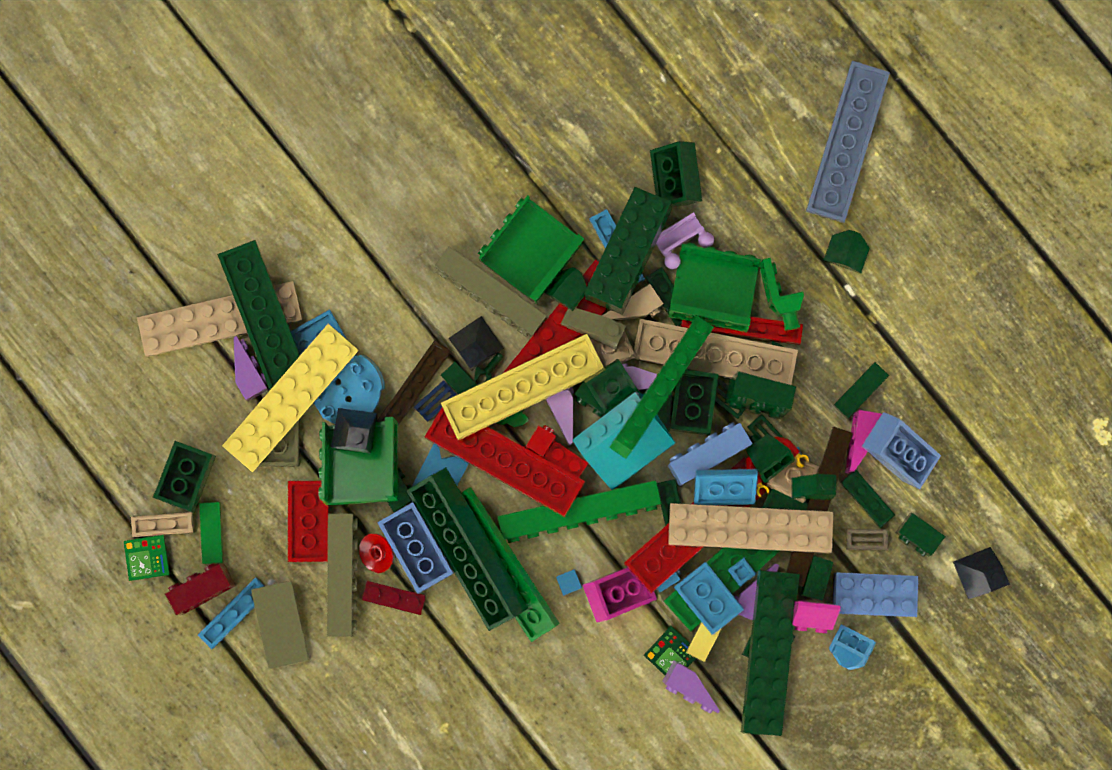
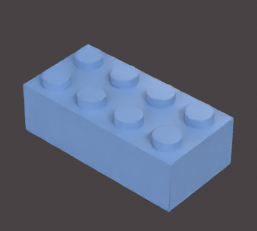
[862,412,941,489]
[668,422,752,487]
[377,502,454,594]
[833,573,918,617]

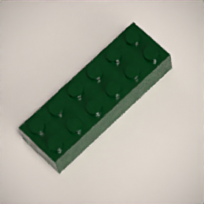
[584,187,672,315]

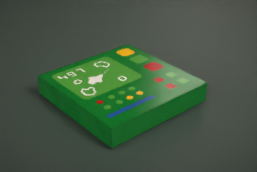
[124,535,170,581]

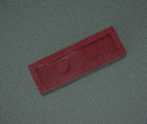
[362,581,426,615]

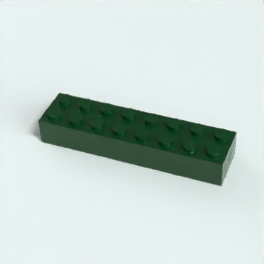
[406,467,528,631]

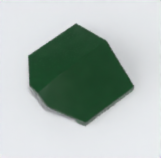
[823,230,870,274]
[544,267,587,311]

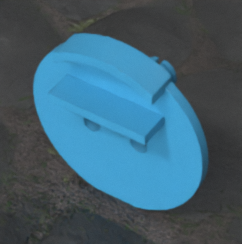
[314,355,385,424]

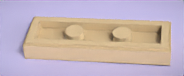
[131,512,194,537]

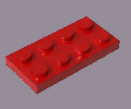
[288,481,329,562]

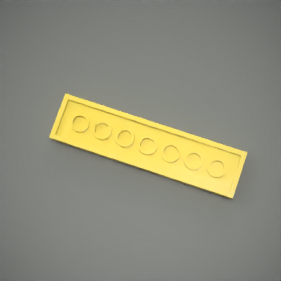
[222,324,359,472]
[441,334,604,440]

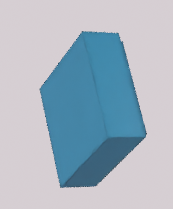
[728,558,756,586]
[556,569,582,596]

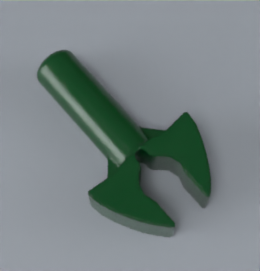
[474,353,504,383]

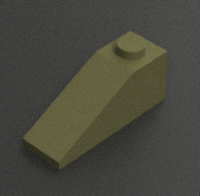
[561,308,626,350]

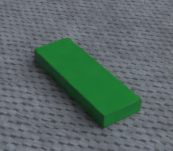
[199,502,223,564]

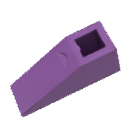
[234,336,269,402]
[662,660,720,714]

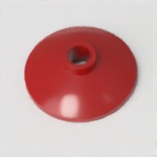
[359,533,394,573]

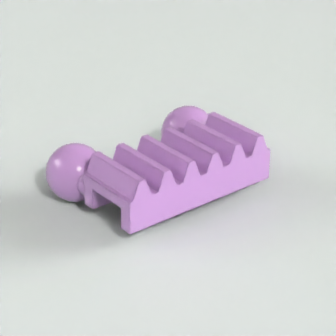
[656,212,714,269]

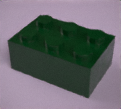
[670,370,718,436]
[725,371,796,419]
[153,441,216,513]

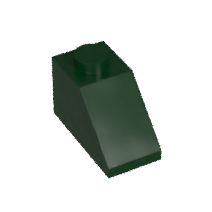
[791,474,836,500]

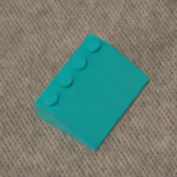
[572,392,676,490]

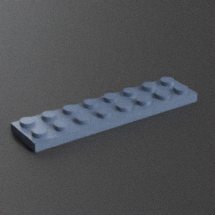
[806,61,890,223]

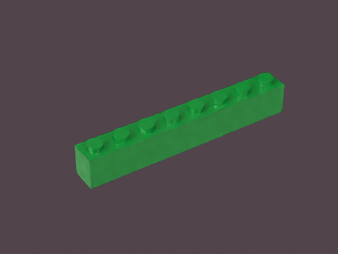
[609,316,714,459]
[498,480,661,543]

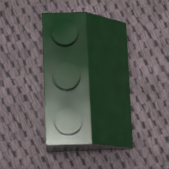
[650,141,703,207]

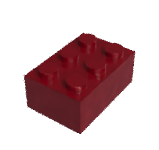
[165,563,236,616]

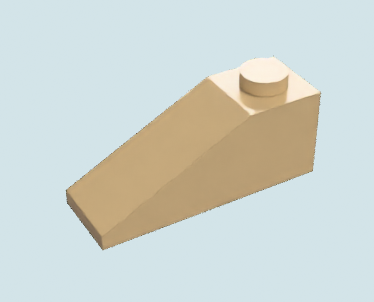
[602,284,663,321]

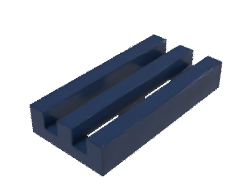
[414,380,457,422]

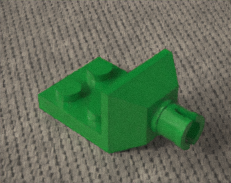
[759,258,804,331]

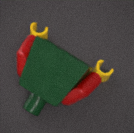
[746,434,809,498]

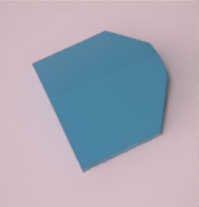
[829,624,877,670]

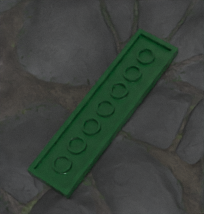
[217,240,300,390]
[741,570,799,736]

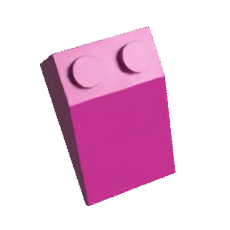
[845,410,882,473]
[583,567,657,623]
[792,601,840,634]

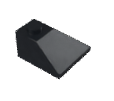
[448,316,504,371]
[331,408,378,453]
[953,547,1010,599]

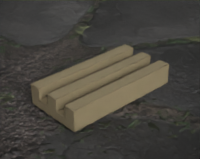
[846,529,888,550]

